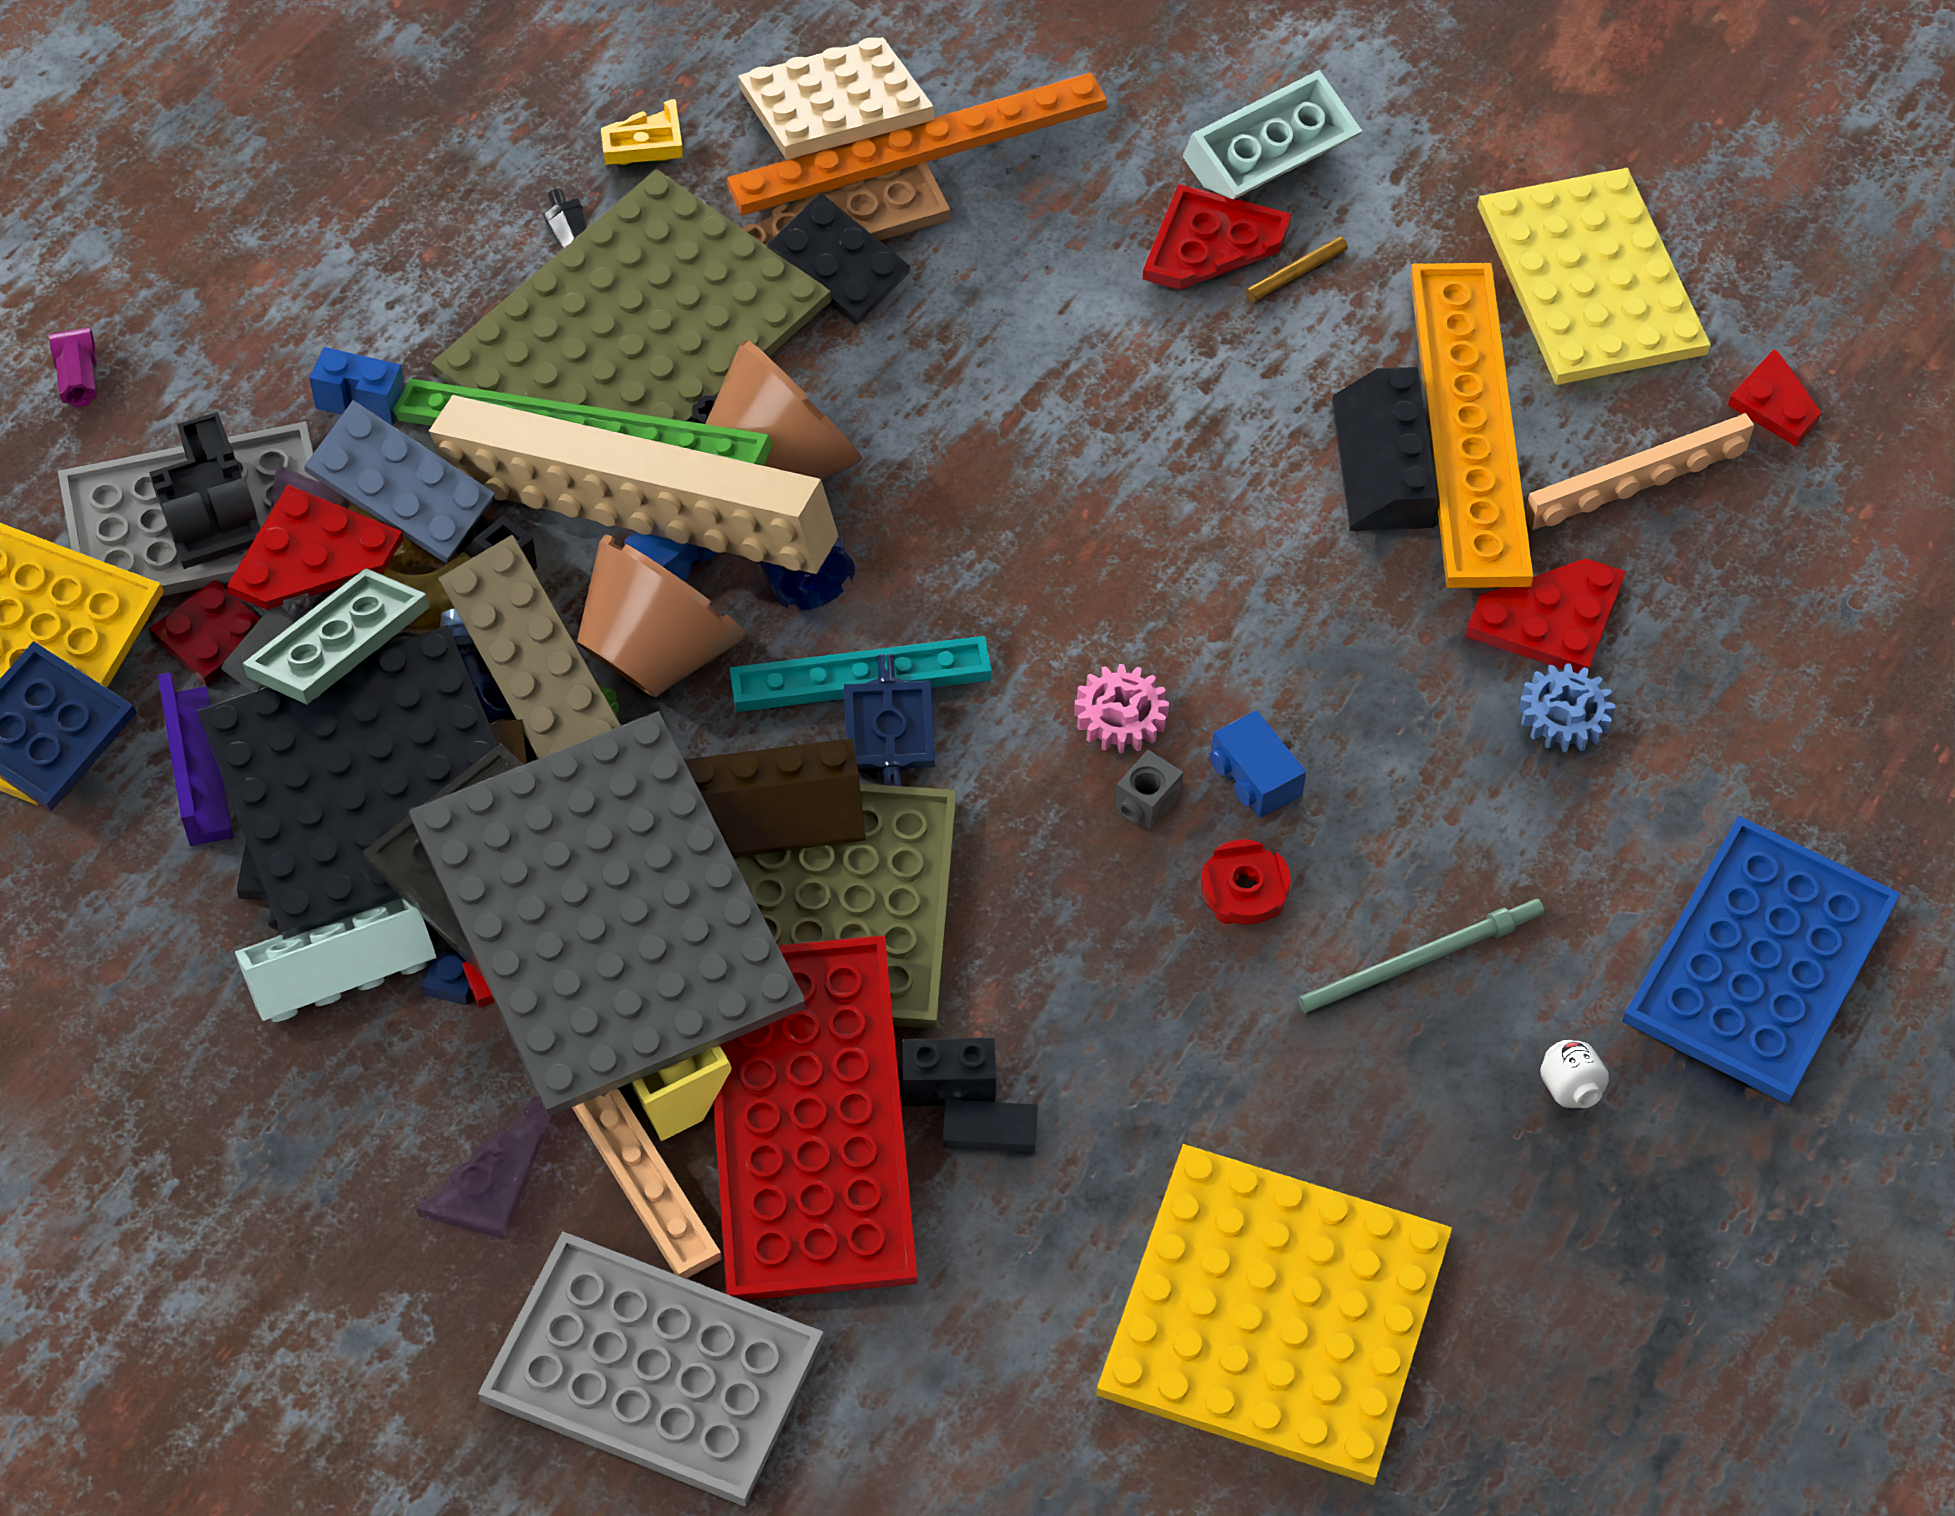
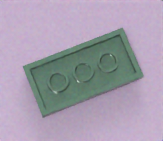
[242,568,430,704]

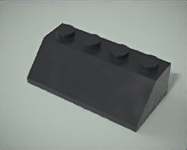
[1332,367,1438,531]

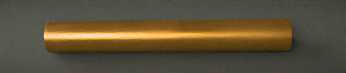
[1245,236,1348,303]

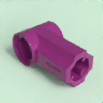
[49,327,97,408]

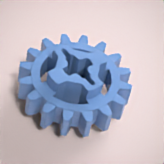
[1518,663,1615,752]

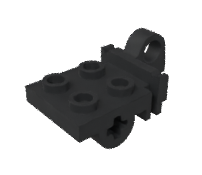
[149,412,261,569]

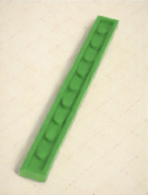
[392,379,774,466]

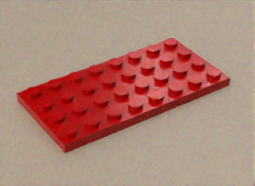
[713,935,918,1301]

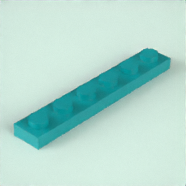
[729,636,991,712]

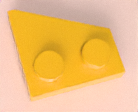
[601,99,683,165]

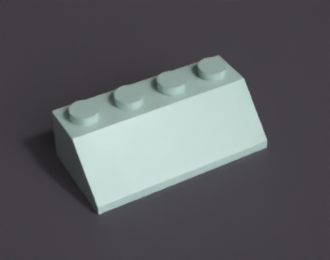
[1183,70,1362,199]
[235,895,437,1022]

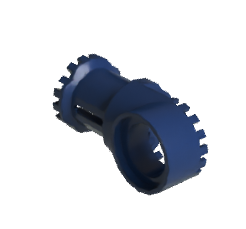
[460,646,510,723]

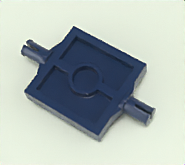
[844,654,935,786]

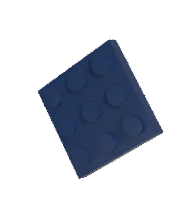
[0,641,137,812]

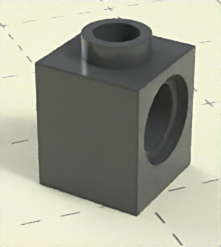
[1115,750,1183,830]

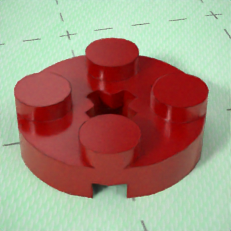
[1201,839,1291,925]

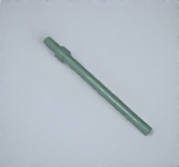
[1298,898,1545,1014]

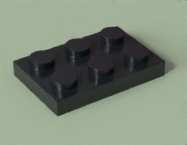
[767,192,910,326]

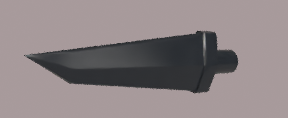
[543,188,587,249]

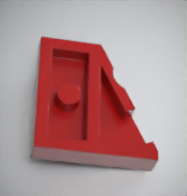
[1728,349,1821,447]

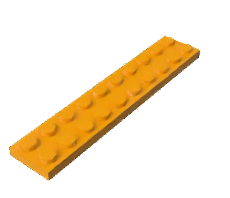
[1410,263,1533,588]

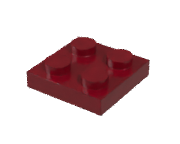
[149,580,260,687]

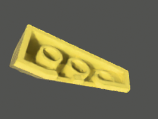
[631,1046,732,1141]

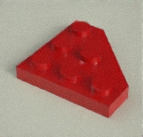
[1142,184,1292,290]
[227,484,403,610]
[1465,558,1626,673]

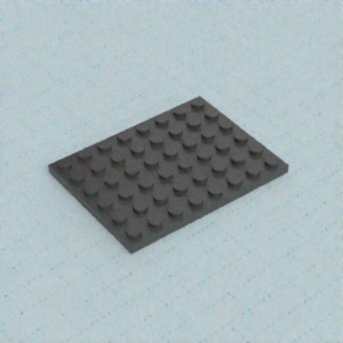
[409,711,806,1117]

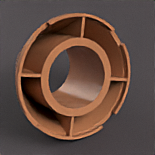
[706,339,863,479]
[577,535,747,697]

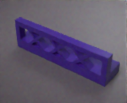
[158,672,234,846]

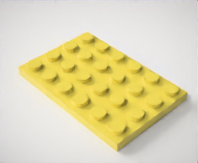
[1478,168,1711,385]

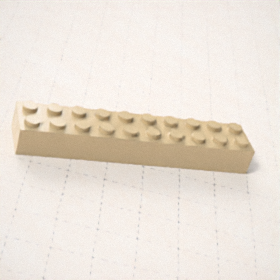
[429,395,839,574]

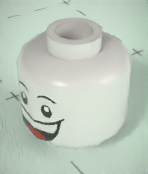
[1540,1040,1609,1109]

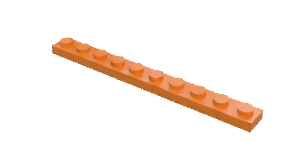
[727,72,1107,216]

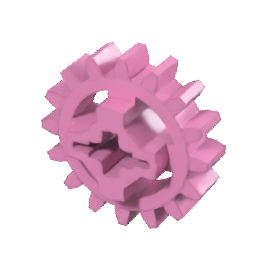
[1074,664,1169,753]

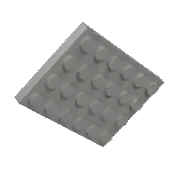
[58,422,323,596]
[478,1231,824,1507]

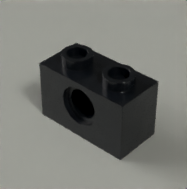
[902,1038,996,1106]

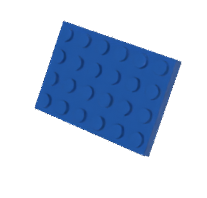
[1622,815,1901,1104]

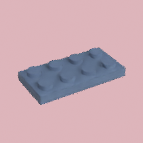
[304,400,495,564]

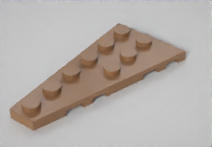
[742,162,950,246]

